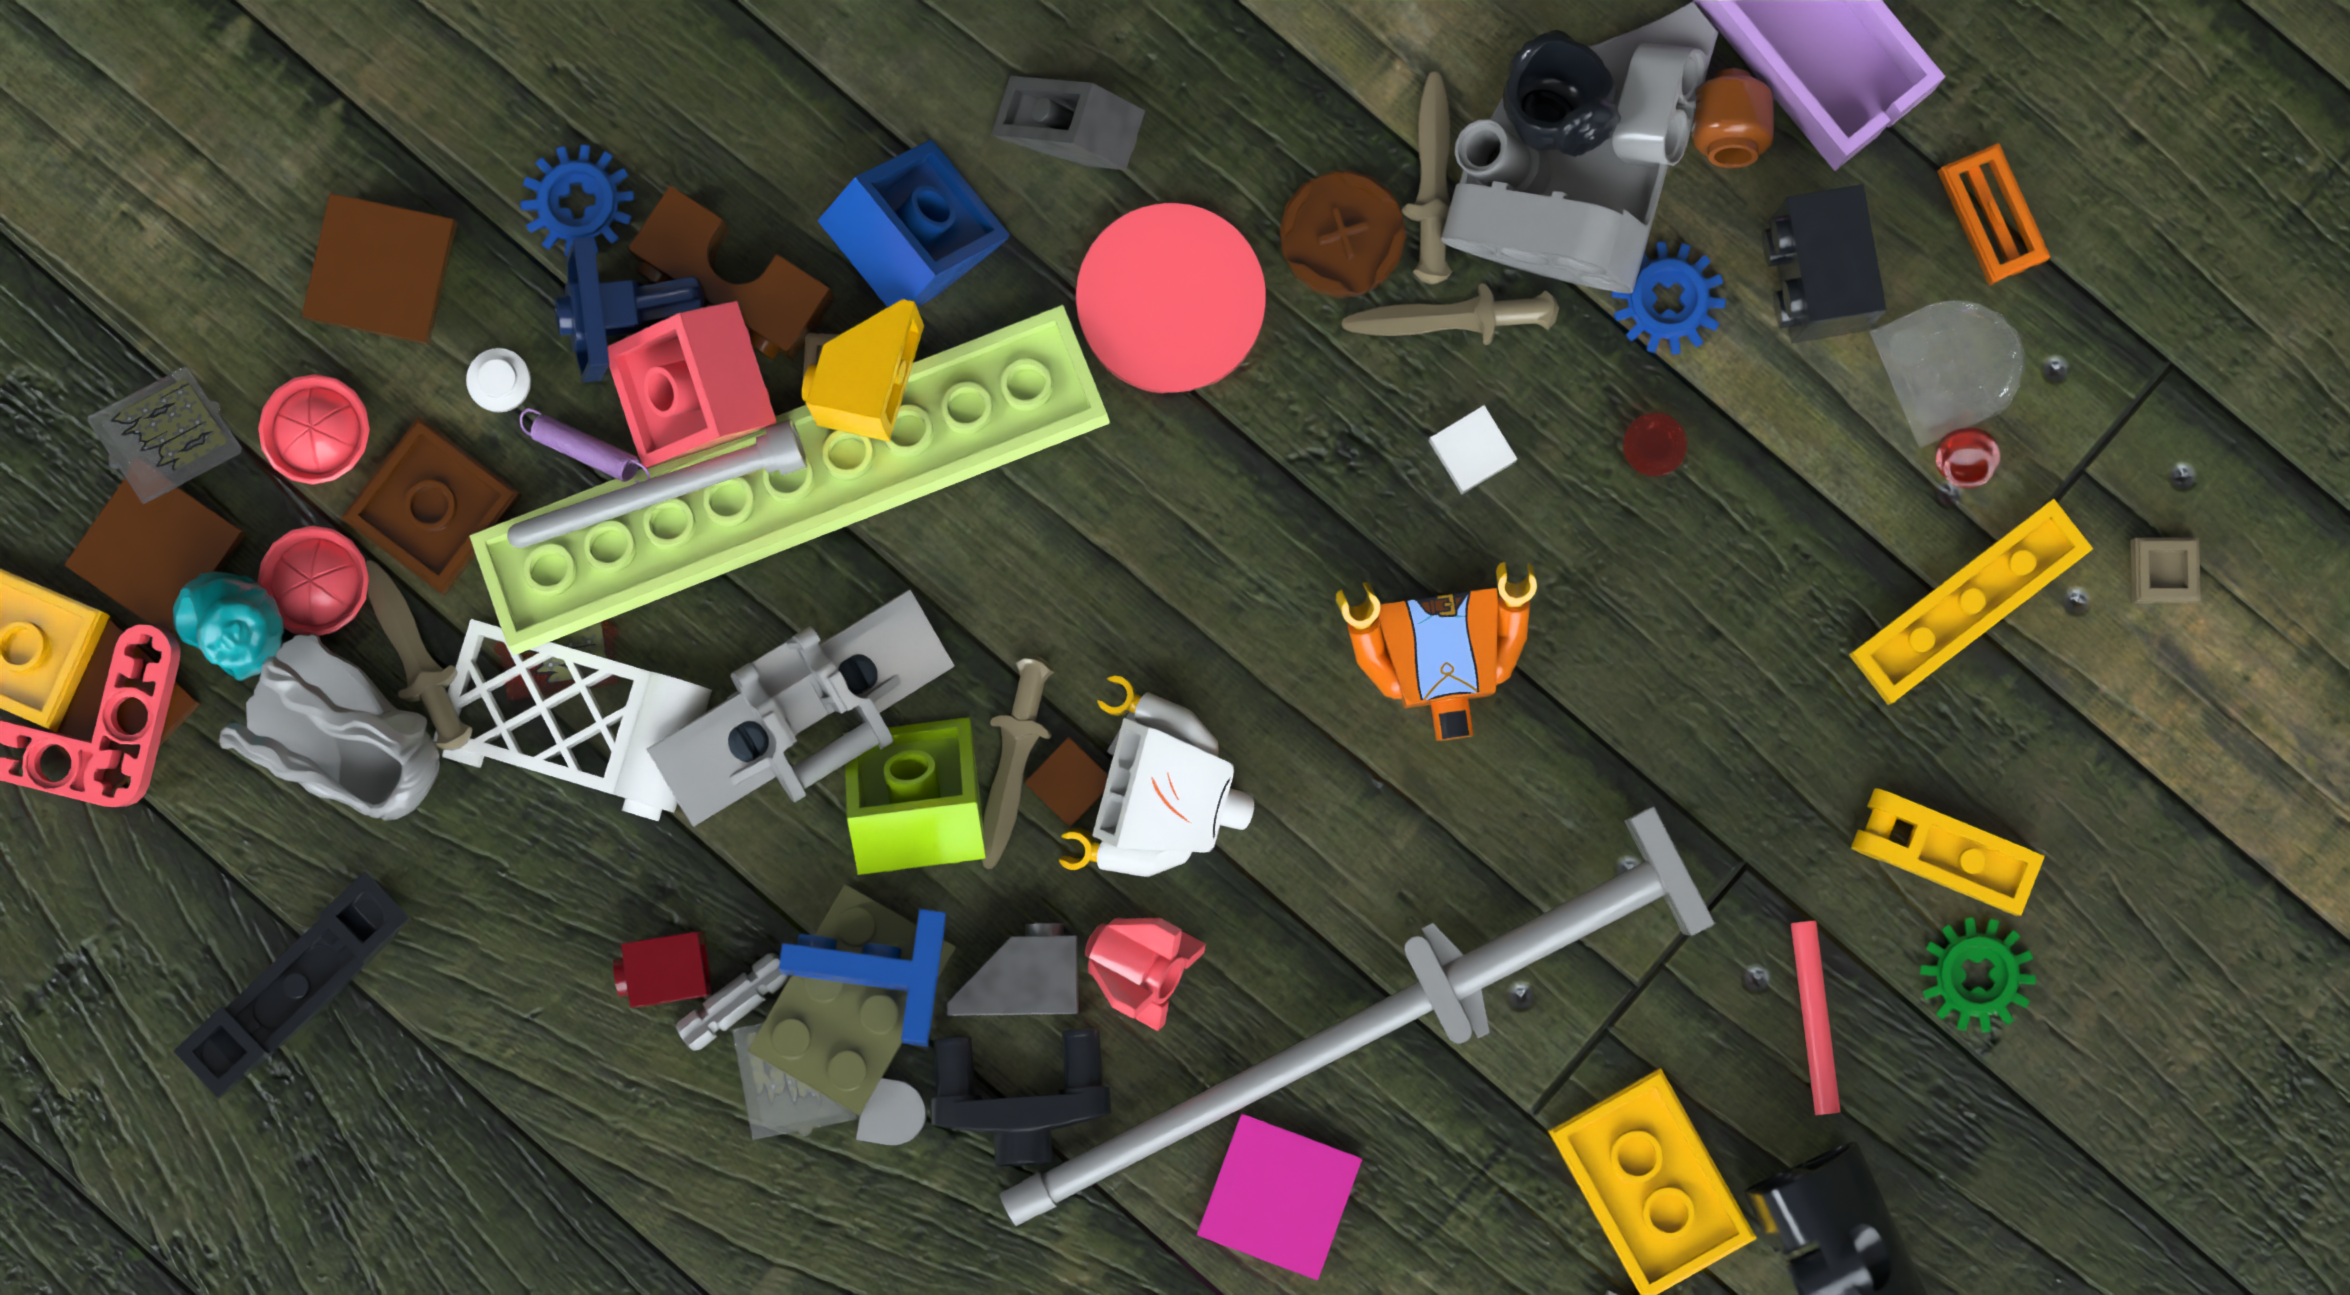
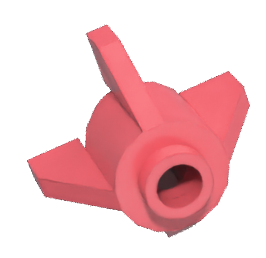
[1085,917,1206,1031]

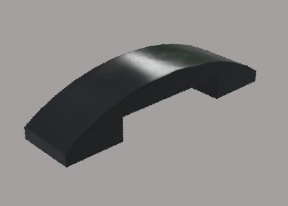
[173,872,410,1098]

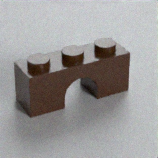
[628,186,835,362]

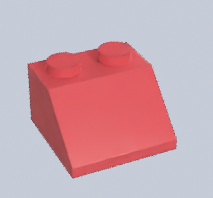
[607,301,777,469]

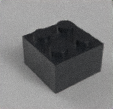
[1762,184,1887,344]

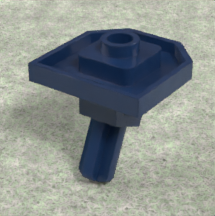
[555,237,705,383]

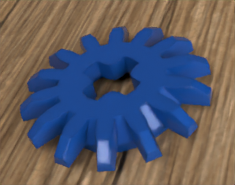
[520,145,635,257]
[1611,241,1726,355]

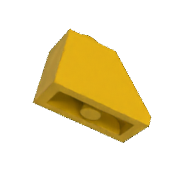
[802,299,924,442]

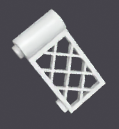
[433,619,712,821]

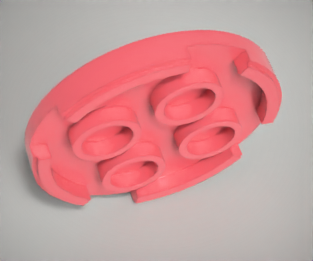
[1076,203,1266,394]

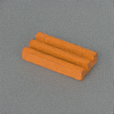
[1938,143,2051,286]

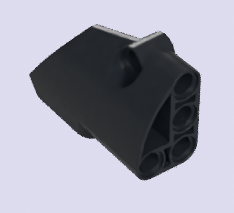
[1744,1141,1927,1295]

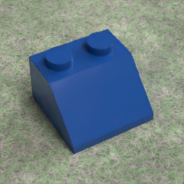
[818,139,1010,307]

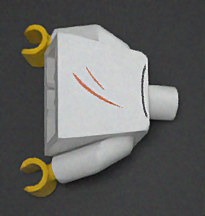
[1059,676,1254,877]

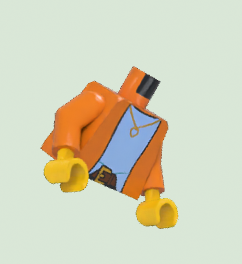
[1336,562,1537,741]

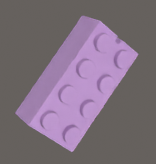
[1693,0,1946,171]

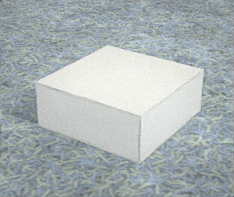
[1429,405,1517,495]

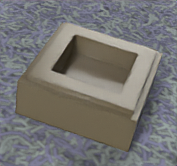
[2130,538,2201,603]

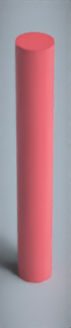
[1791,920,1841,1115]

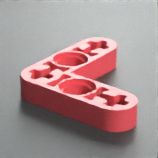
[0,625,181,807]

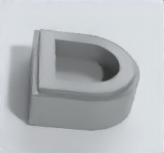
[856,1078,926,1145]

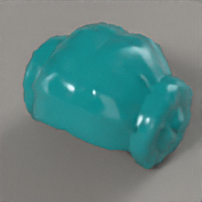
[173,571,284,681]

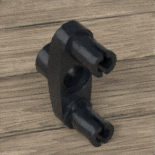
[930,1029,1111,1166]

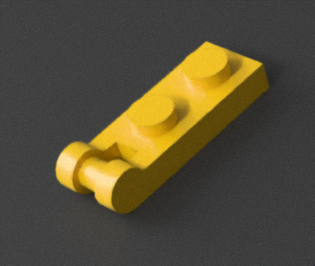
[1851,788,2045,916]

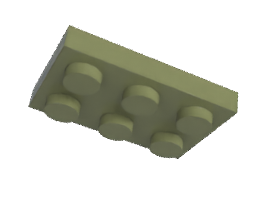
[747,884,956,1116]

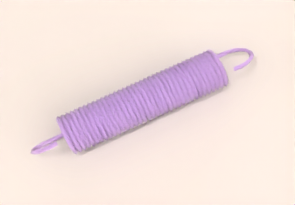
[520,408,650,483]

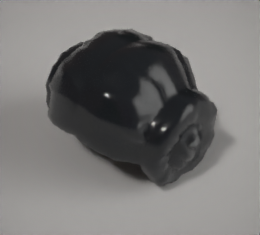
[1503,30,1621,157]

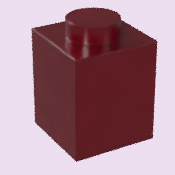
[613,931,714,1008]

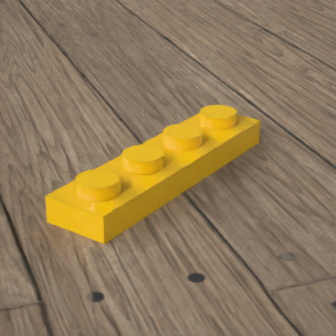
[1849,499,2093,705]

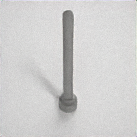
[507,419,807,548]

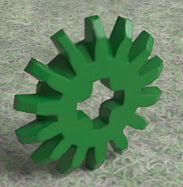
[1919,917,2036,1033]

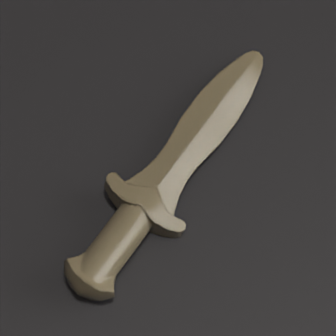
[1402,71,1452,284]
[1342,284,1559,345]
[366,560,473,751]
[982,655,1054,869]

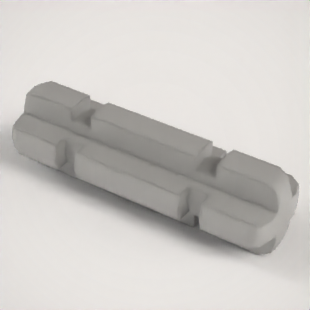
[676,953,791,1051]

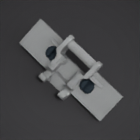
[646,589,955,827]

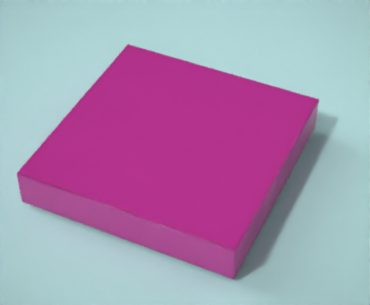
[1197,1113,1362,1280]

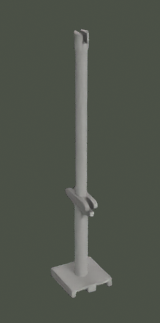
[1000,807,1715,1226]

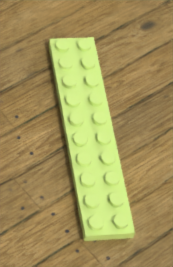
[469,305,1110,655]

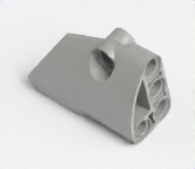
[1441,2,1718,293]

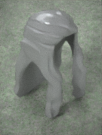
[220,634,440,821]

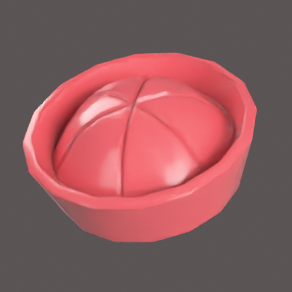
[258,374,370,485]
[257,525,369,636]

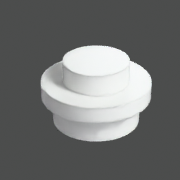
[466,348,531,412]

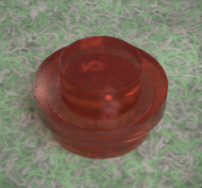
[1623,413,1687,477]
[1935,427,2000,489]

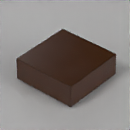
[1024,737,1108,828]

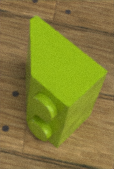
[844,717,986,875]

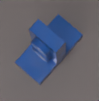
[779,909,946,1047]

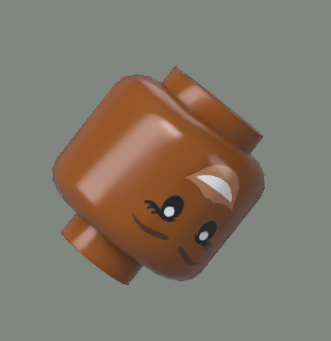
[1692,69,1774,168]

